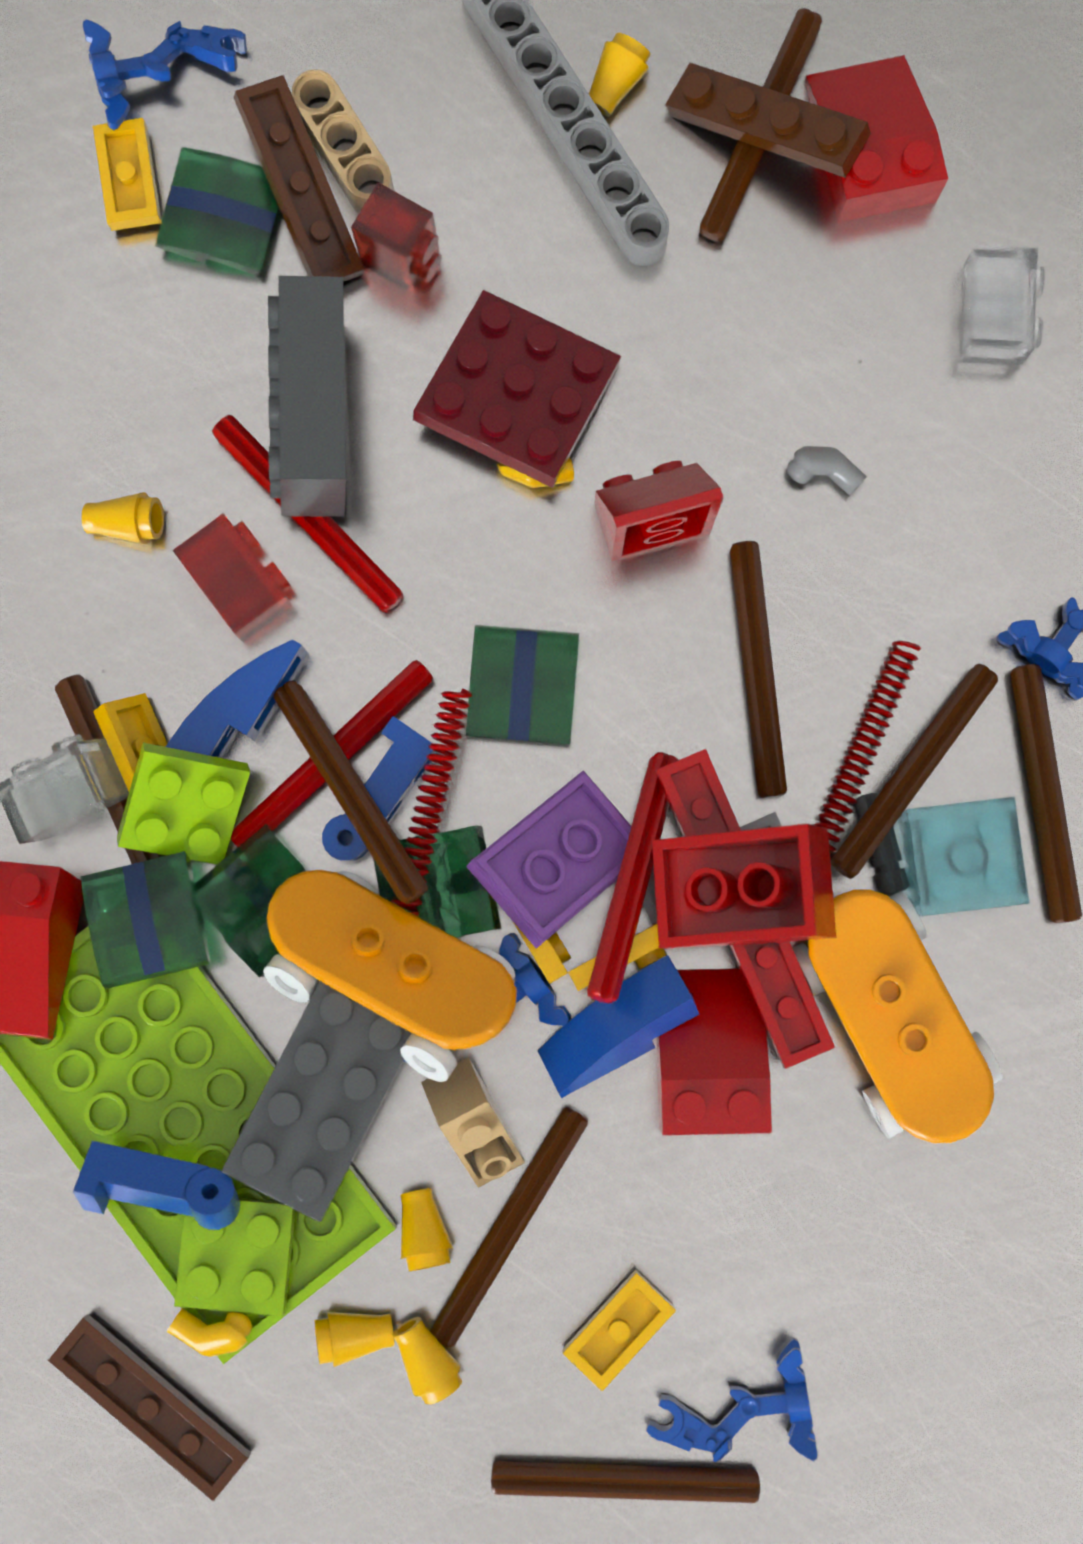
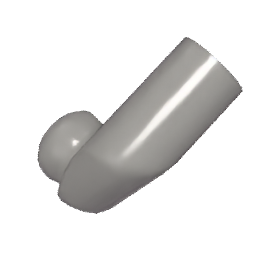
[787,446,867,496]

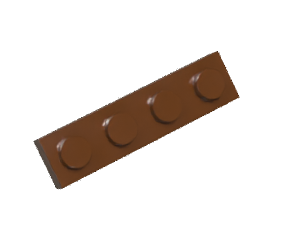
[665,62,871,178]
[234,75,365,281]
[47,1314,251,1502]

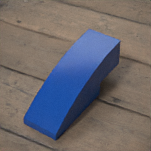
[166,639,308,758]
[537,955,699,1098]

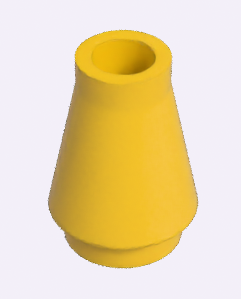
[588,33,651,117]
[82,492,164,544]
[400,1188,453,1272]
[314,1312,394,1367]
[392,1317,462,1405]

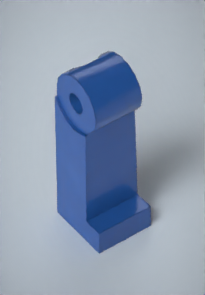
[322,716,438,861]
[73,1141,240,1230]

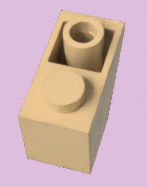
[421,1057,525,1188]

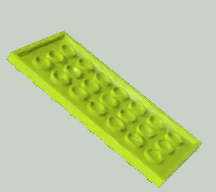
[0,897,397,1364]

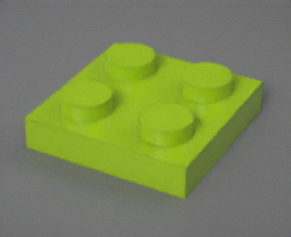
[117,742,250,865]
[174,1197,296,1316]

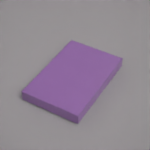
[466,770,632,949]

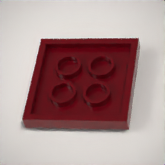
[413,290,621,488]

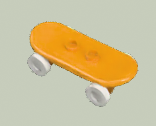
[264,870,517,1082]
[793,890,1003,1143]

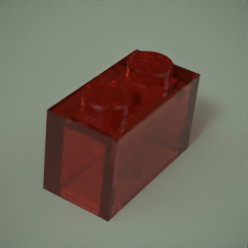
[351,182,442,294]
[172,513,292,642]

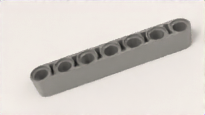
[462,0,669,266]

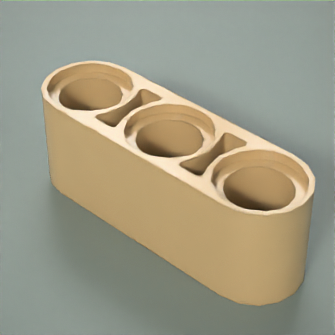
[292,69,395,218]

